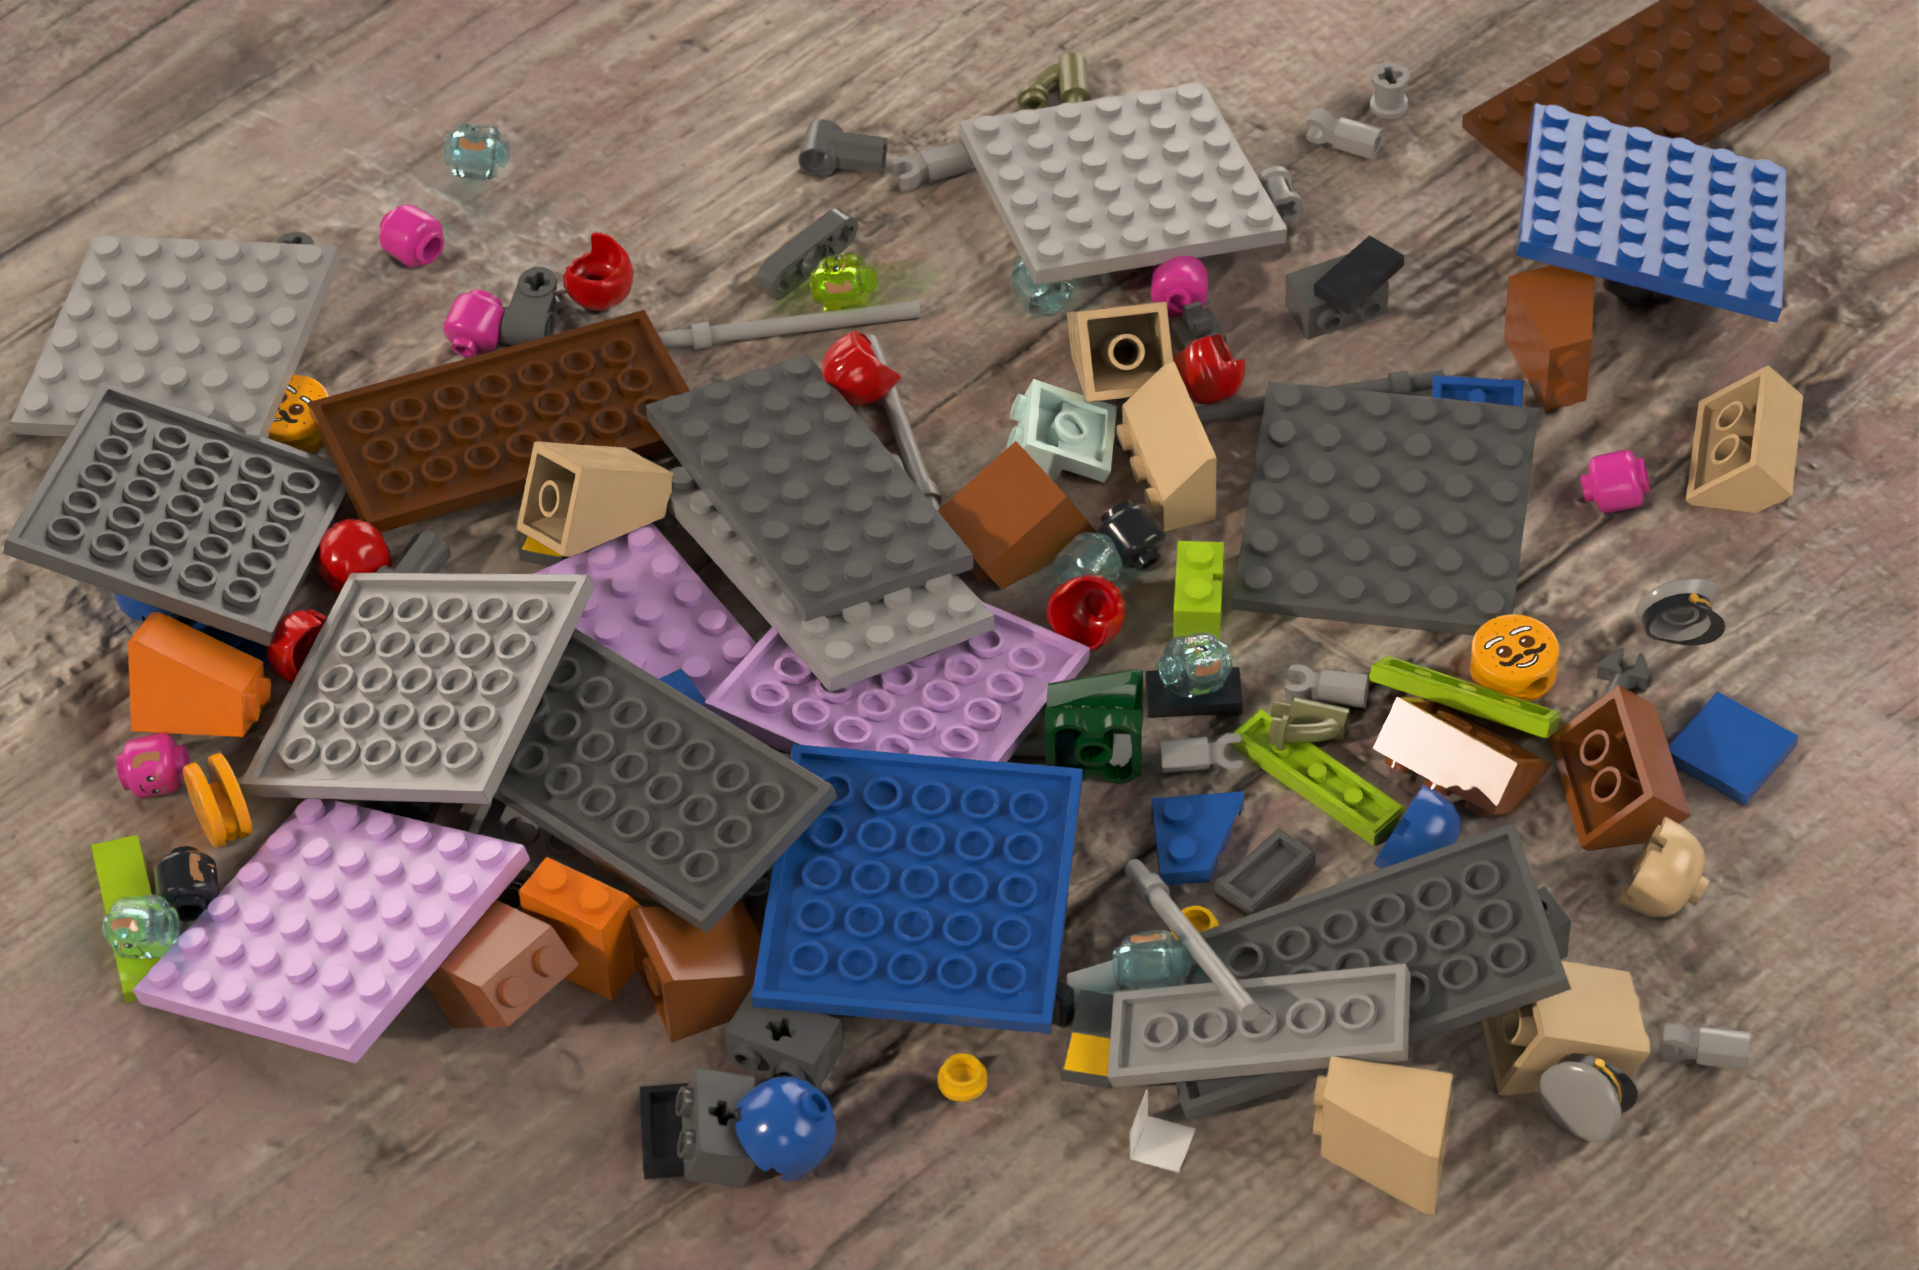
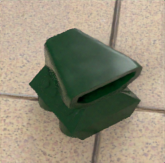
[1045,669,1144,784]

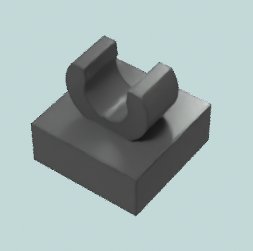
[1168,301,1227,352]

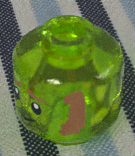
[810,253,878,311]

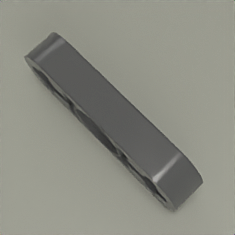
[756,208,858,300]

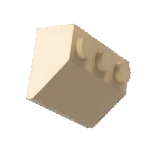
[1117,362,1217,531]
[1686,365,1803,513]

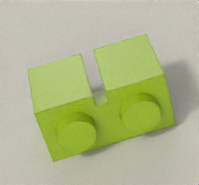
[1173,541,1224,649]

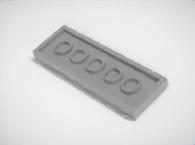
[1107,964,1411,1088]

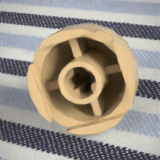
[1618,816,1709,918]

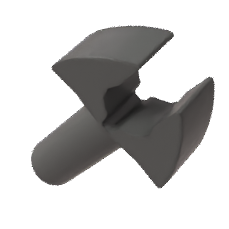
[1597,648,1649,695]

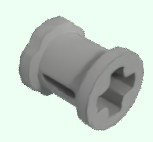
[1370,62,1409,119]
[1257,166,1303,223]

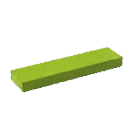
[1368,655,1562,738]
[1230,708,1406,846]
[91,834,165,1004]

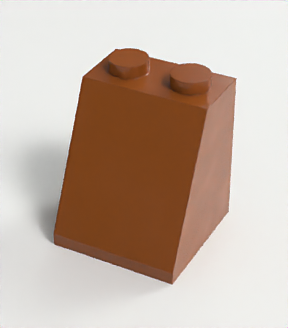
[1504,265,1595,411]
[938,441,1098,590]
[424,900,579,1028]
[628,902,763,1043]

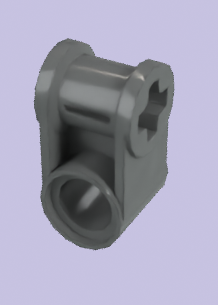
[501,267,562,346]

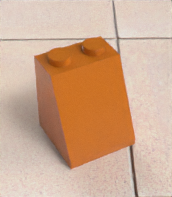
[128,612,271,737]
[519,857,642,1001]

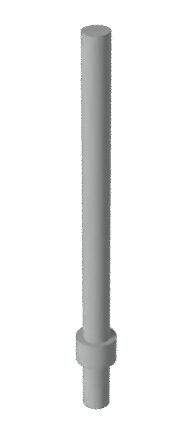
[658,301,921,350]
[866,335,942,511]
[1125,859,1259,1021]

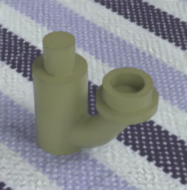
[1017,52,1090,110]
[1268,697,1351,751]

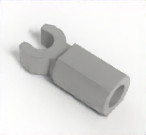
[1306,109,1383,159]
[891,141,970,191]
[1285,664,1369,709]
[1159,733,1243,773]
[1660,1023,1750,1070]

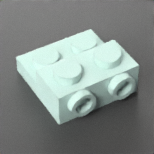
[1007,379,1117,483]

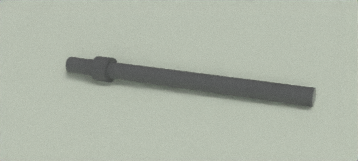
[1194,370,1445,424]

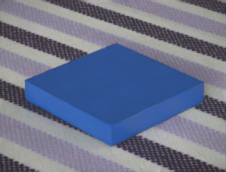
[1669,691,1798,806]

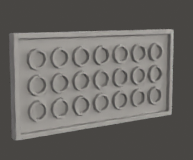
[667,466,994,692]

